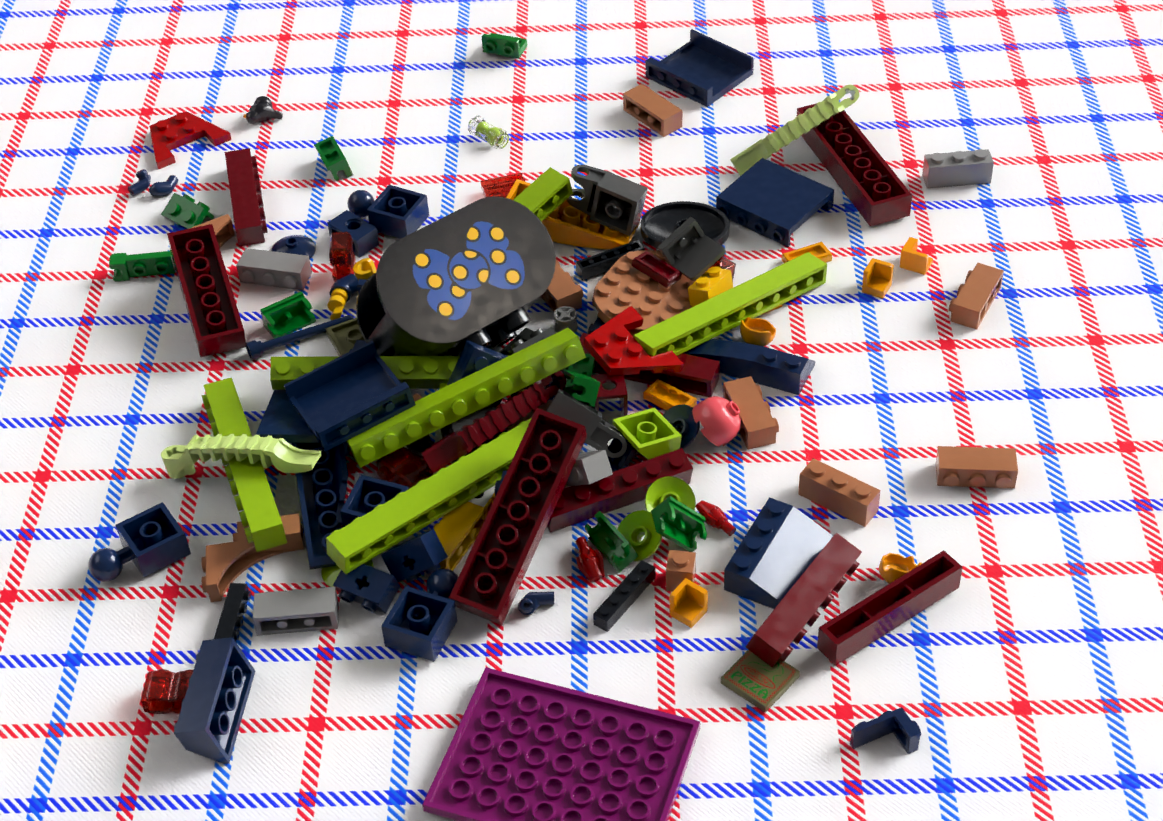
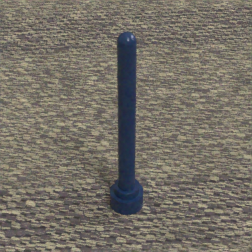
[246,315,354,360]

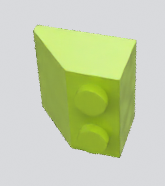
[612,407,682,459]

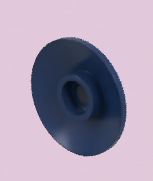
[271,235,316,259]
[663,405,700,449]

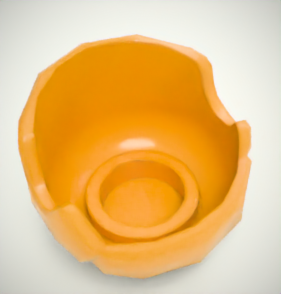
[740,317,776,346]
[879,553,922,584]

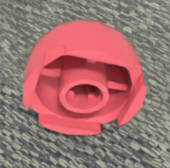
[692,396,741,447]

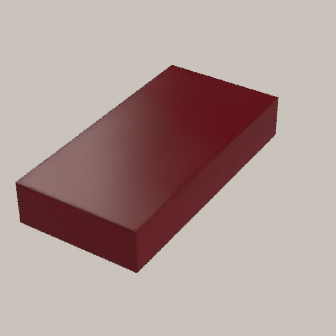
[631,251,682,288]

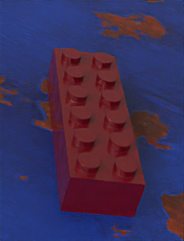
[167,224,246,357]

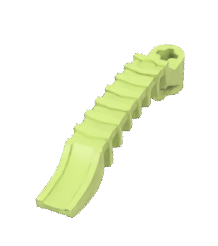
[730,85,859,176]
[161,434,322,479]

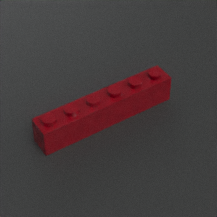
[225,148,268,247]
[579,333,720,397]
[547,448,693,533]
[746,532,862,668]
[817,550,963,666]

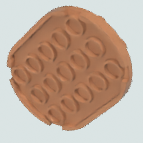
[592,250,696,336]

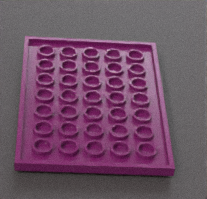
[422,667,700,821]

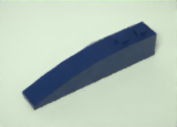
[683,339,816,395]
[291,443,348,570]

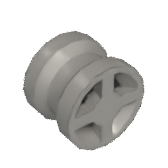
[554,306,578,333]

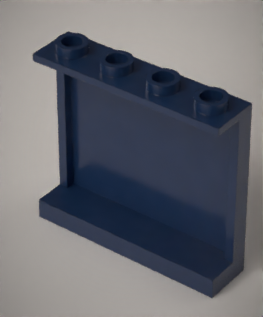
[645,29,754,107]
[716,158,834,247]
[284,341,415,452]
[256,390,350,456]

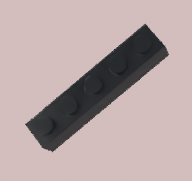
[576,240,645,280]
[593,560,656,632]
[214,583,251,641]

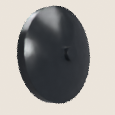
[640,201,730,250]

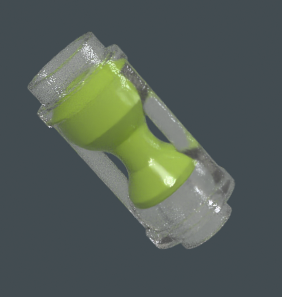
[468,115,509,149]

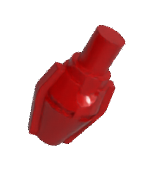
[695,500,736,536]
[575,537,605,582]

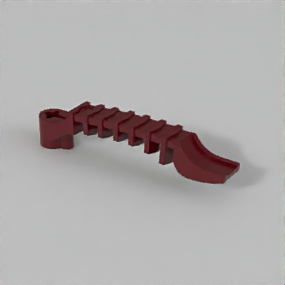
[420,371,566,473]

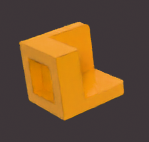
[900,237,933,275]
[862,258,894,299]
[669,578,708,628]

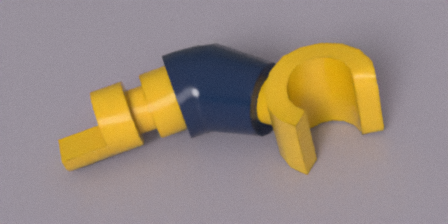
[327,258,377,320]

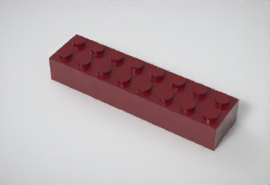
[797,103,912,227]
[449,408,587,626]

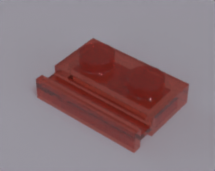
[480,173,525,198]

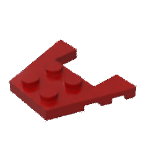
[149,111,232,169]
[583,306,684,376]

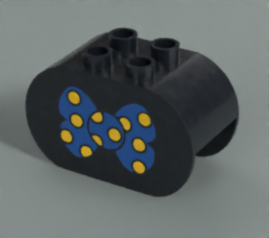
[356,196,556,356]

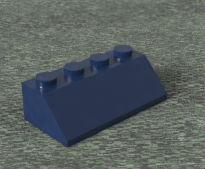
[174,637,255,764]

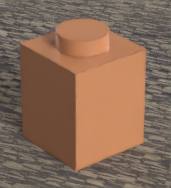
[666,550,696,591]

